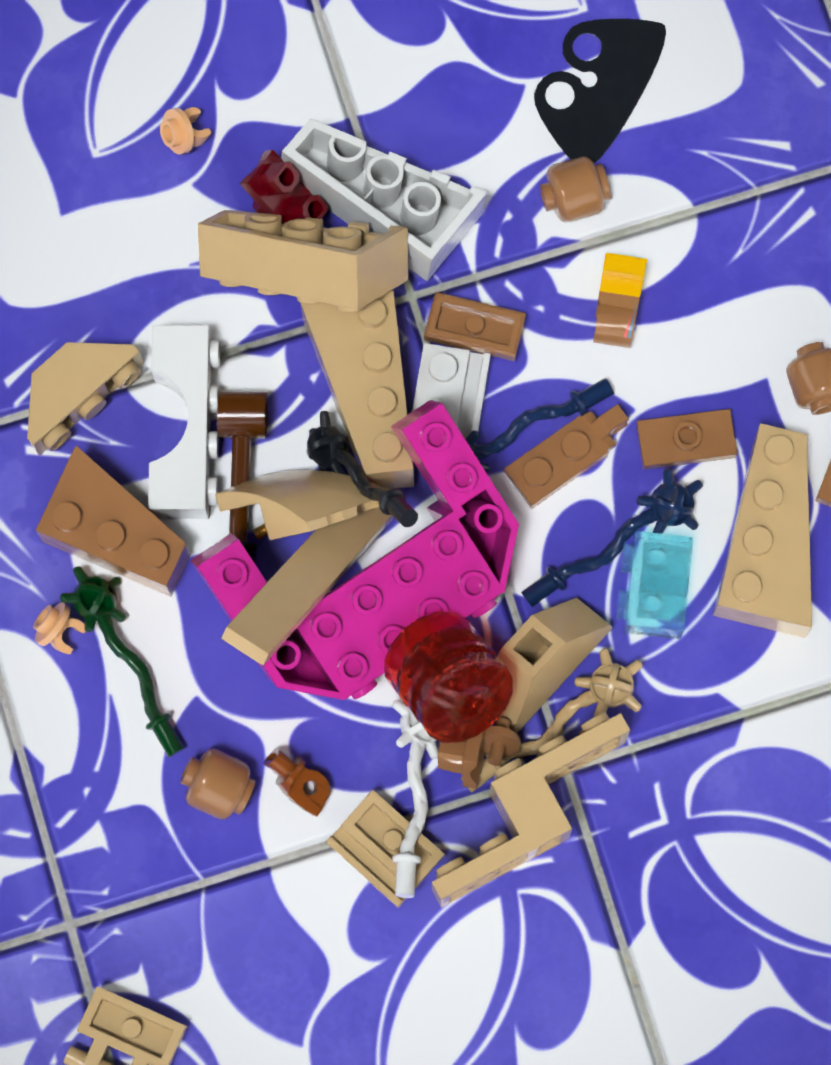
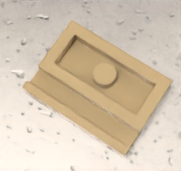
[326,790,445,908]

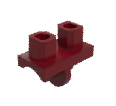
[240,150,328,224]

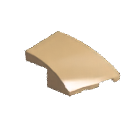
[215,470,385,540]

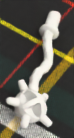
[392,687,447,898]

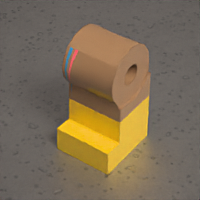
[593,253,647,348]

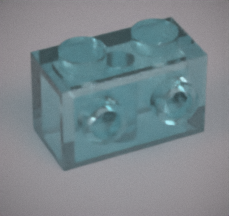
[616,531,693,639]

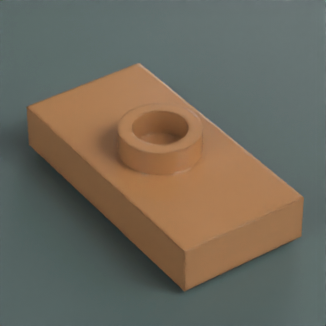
[424,292,526,362]
[636,409,737,470]

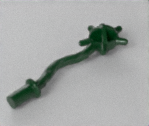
[60,566,185,758]

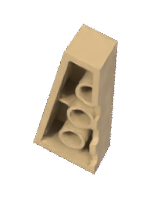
[198,210,408,312]

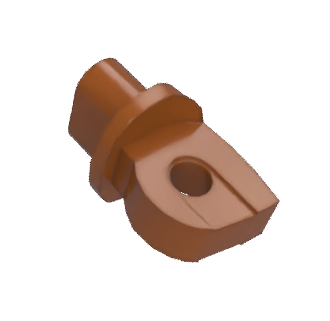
[263,749,330,817]

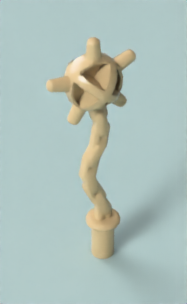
[460,649,643,793]

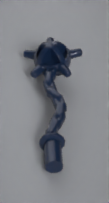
[424,378,614,480]
[521,468,703,607]

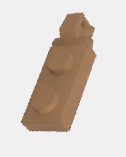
[504,404,629,509]

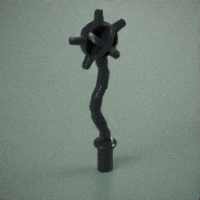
[306,411,418,527]

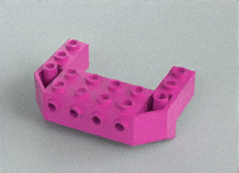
[190,400,519,700]

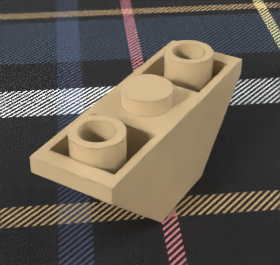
[27,342,144,456]
[486,598,612,733]

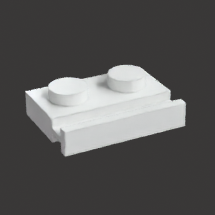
[412,343,491,446]

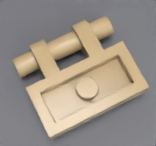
[63,986,187,1065]

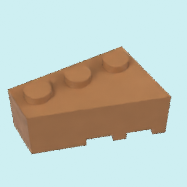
[35,445,191,597]

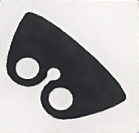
[534,19,666,164]

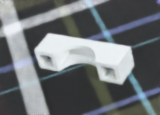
[148,325,220,519]

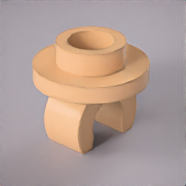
[160,107,211,155]
[33,602,86,654]

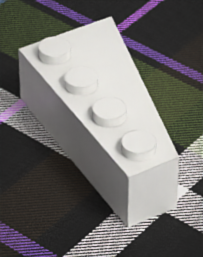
[281,118,488,281]

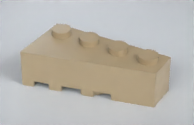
[300,291,414,489]
[713,423,812,638]

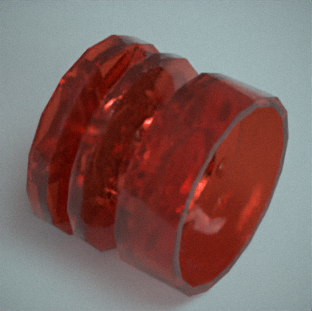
[384,612,513,743]

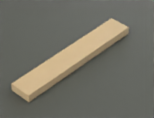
[221,508,394,665]

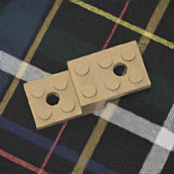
[432,712,630,908]

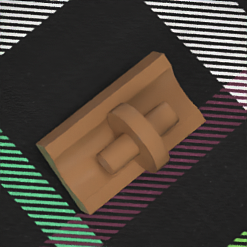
[437,688,521,789]

